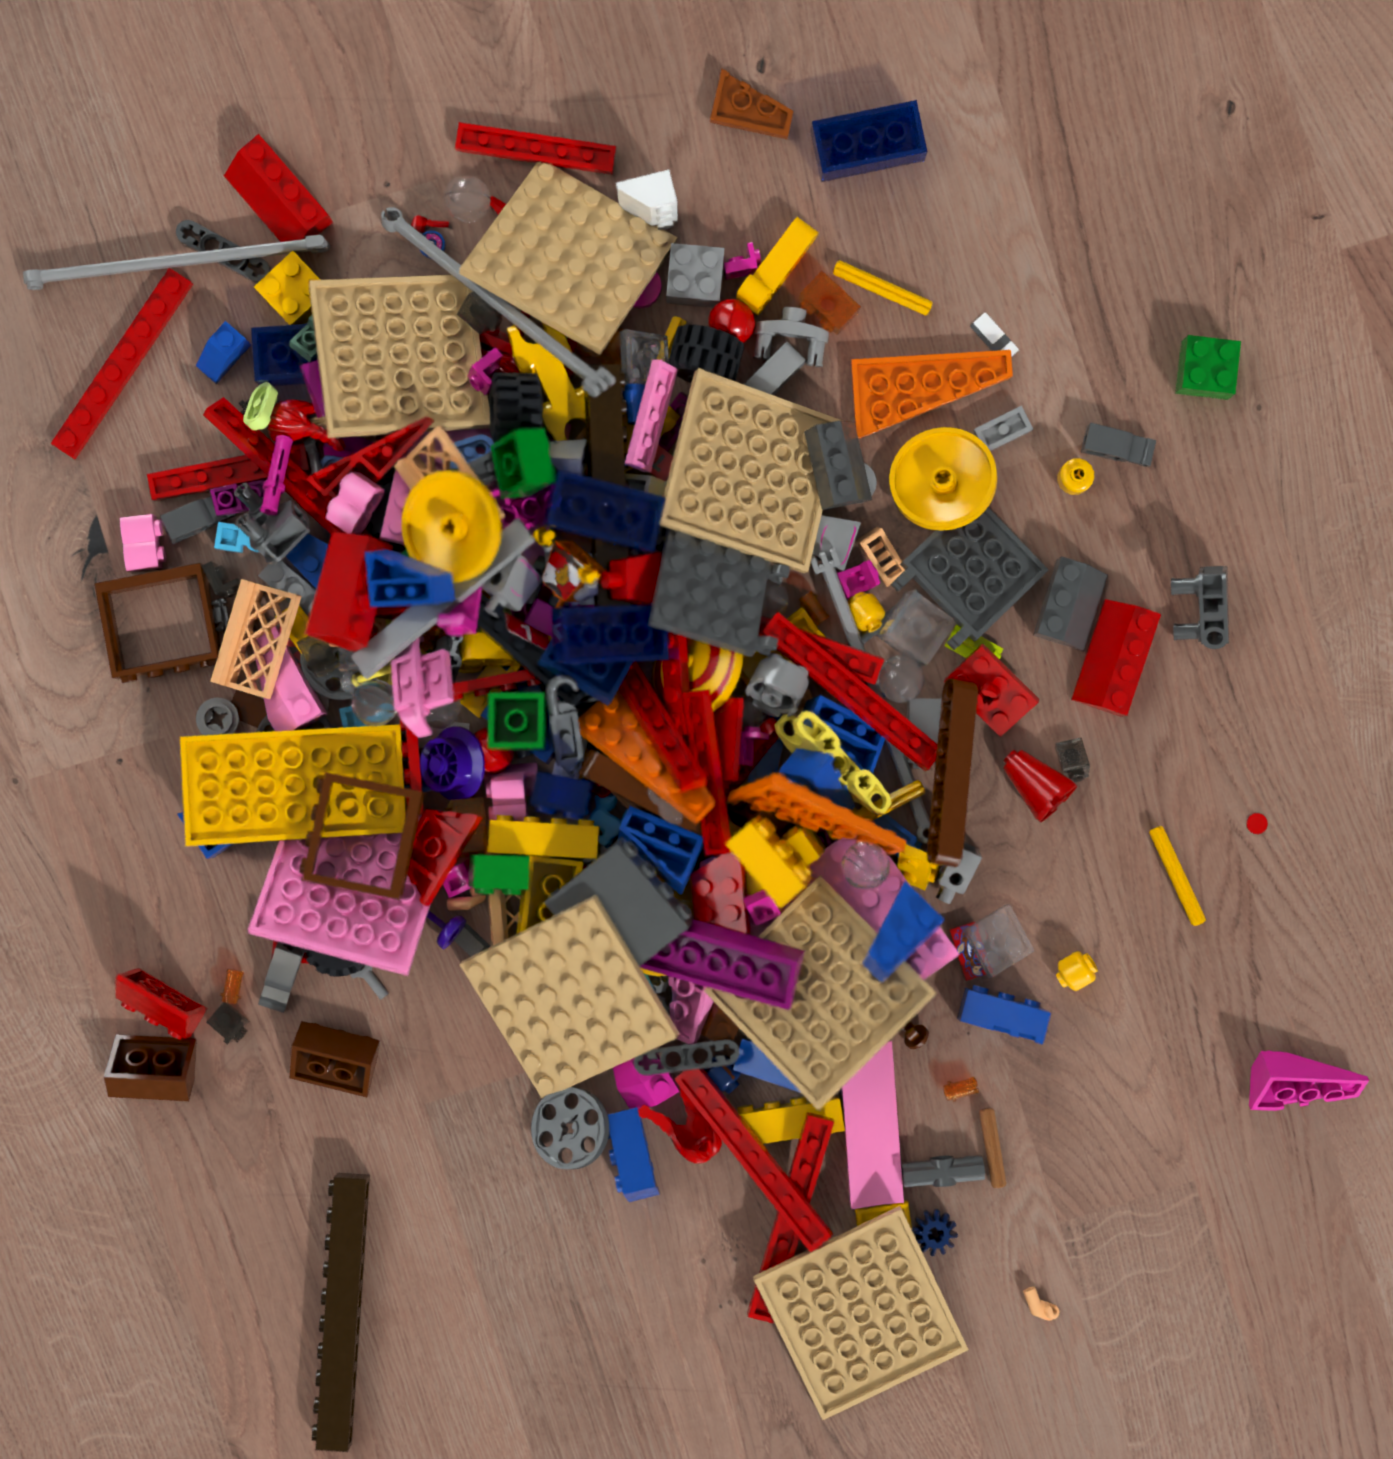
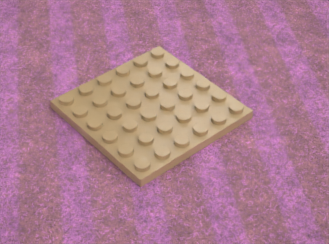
[459,162,678,355]
[308,275,490,438]
[657,368,842,573]
[704,876,937,1110]
[460,895,679,1099]
[753,1206,969,1420]

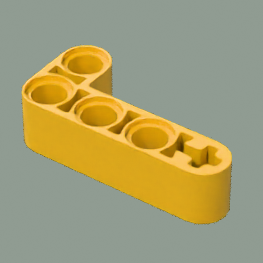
[736,217,819,315]
[459,632,552,673]

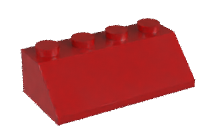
[224,134,333,254]
[304,532,393,652]
[1071,599,1161,717]

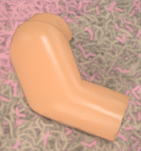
[447,888,486,911]
[1023,1287,1060,1321]

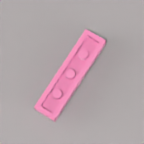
[625,359,678,473]

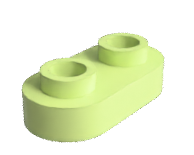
[243,382,278,430]

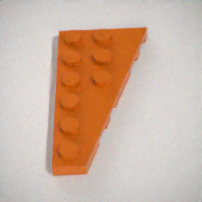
[851,350,1013,439]
[578,689,714,824]
[727,774,906,856]

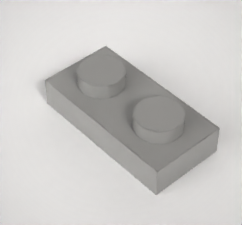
[973,406,1033,451]

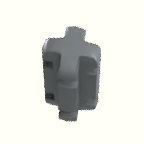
[211,598,230,632]

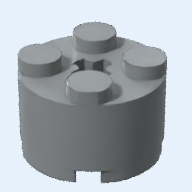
[746,653,808,717]

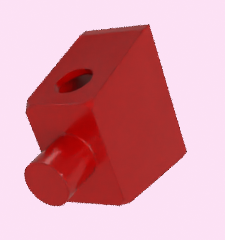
[600,552,661,605]

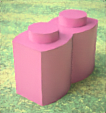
[326,472,385,535]
[120,514,166,572]
[486,772,528,822]

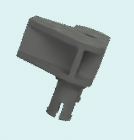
[234,483,310,565]
[1171,566,1229,649]

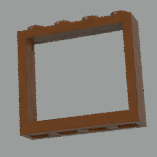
[94,563,221,683]
[299,772,425,900]

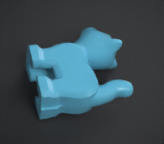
[588,792,628,849]

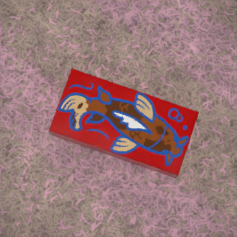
[949,921,992,981]

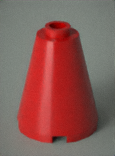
[1003,750,1078,823]

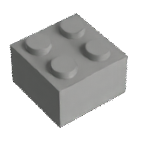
[666,243,724,307]

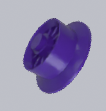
[420,726,485,801]

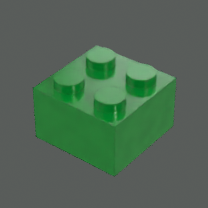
[1175,335,1241,400]
[490,428,555,499]
[488,693,547,751]
[468,855,529,895]

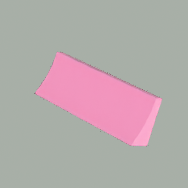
[841,1040,904,1210]

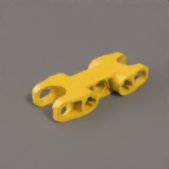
[506,322,586,441]

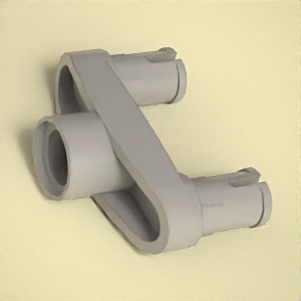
[753,307,829,367]

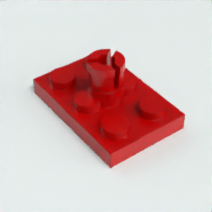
[944,643,1040,737]

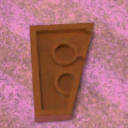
[710,68,793,139]

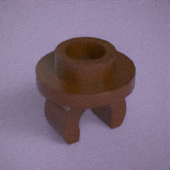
[902,1021,929,1049]

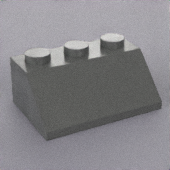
[804,420,872,510]
[1033,556,1108,651]

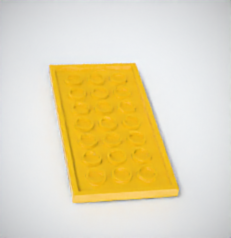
[180,724,406,846]

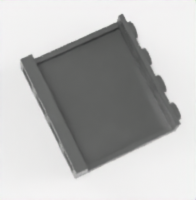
[544,836,693,966]

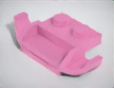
[391,636,454,738]

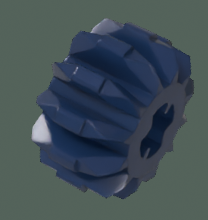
[911,1209,958,1256]

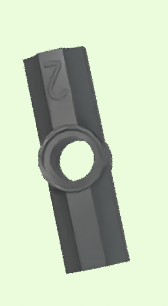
[901,1155,985,1187]

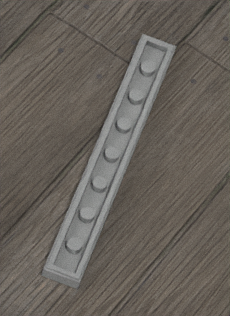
[350,518,536,679]

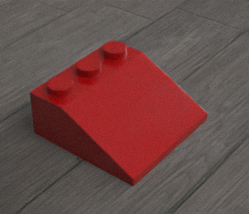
[681,698,744,781]
[115,968,208,1040]

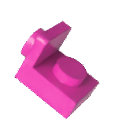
[724,242,761,280]
[467,347,503,396]
[443,860,471,898]
[743,889,781,926]

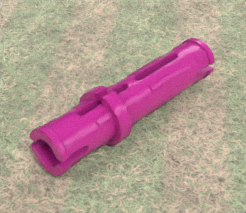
[260,435,293,516]

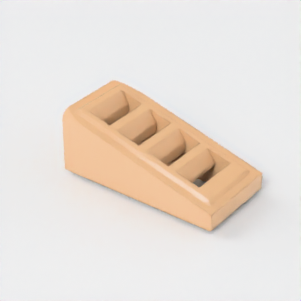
[856,527,905,587]

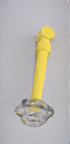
[340,664,392,696]

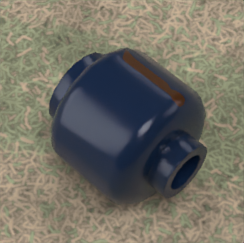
[704,1054,741,1095]

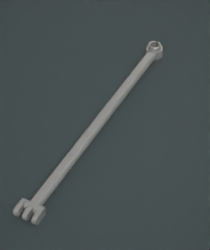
[381,207,616,397]
[23,235,330,290]
[811,548,930,843]

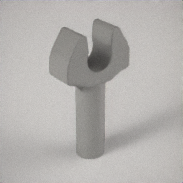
[350,965,389,1000]

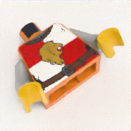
[533,526,606,609]

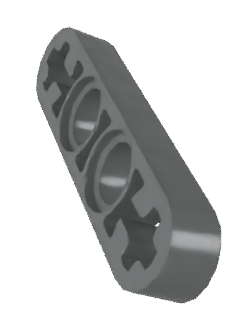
[176,220,271,284]
[634,1040,740,1076]

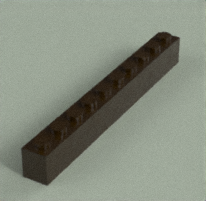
[584,364,636,639]
[312,1173,370,1452]

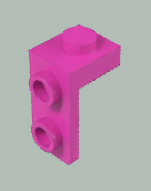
[437,585,482,636]

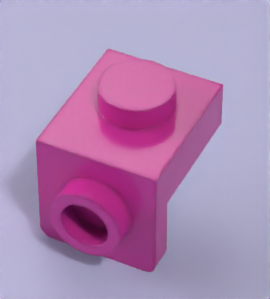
[837,560,880,599]
[739,727,769,767]

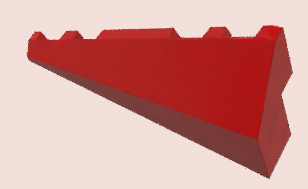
[306,416,435,498]

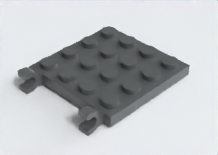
[890,507,1049,650]
[649,528,790,657]

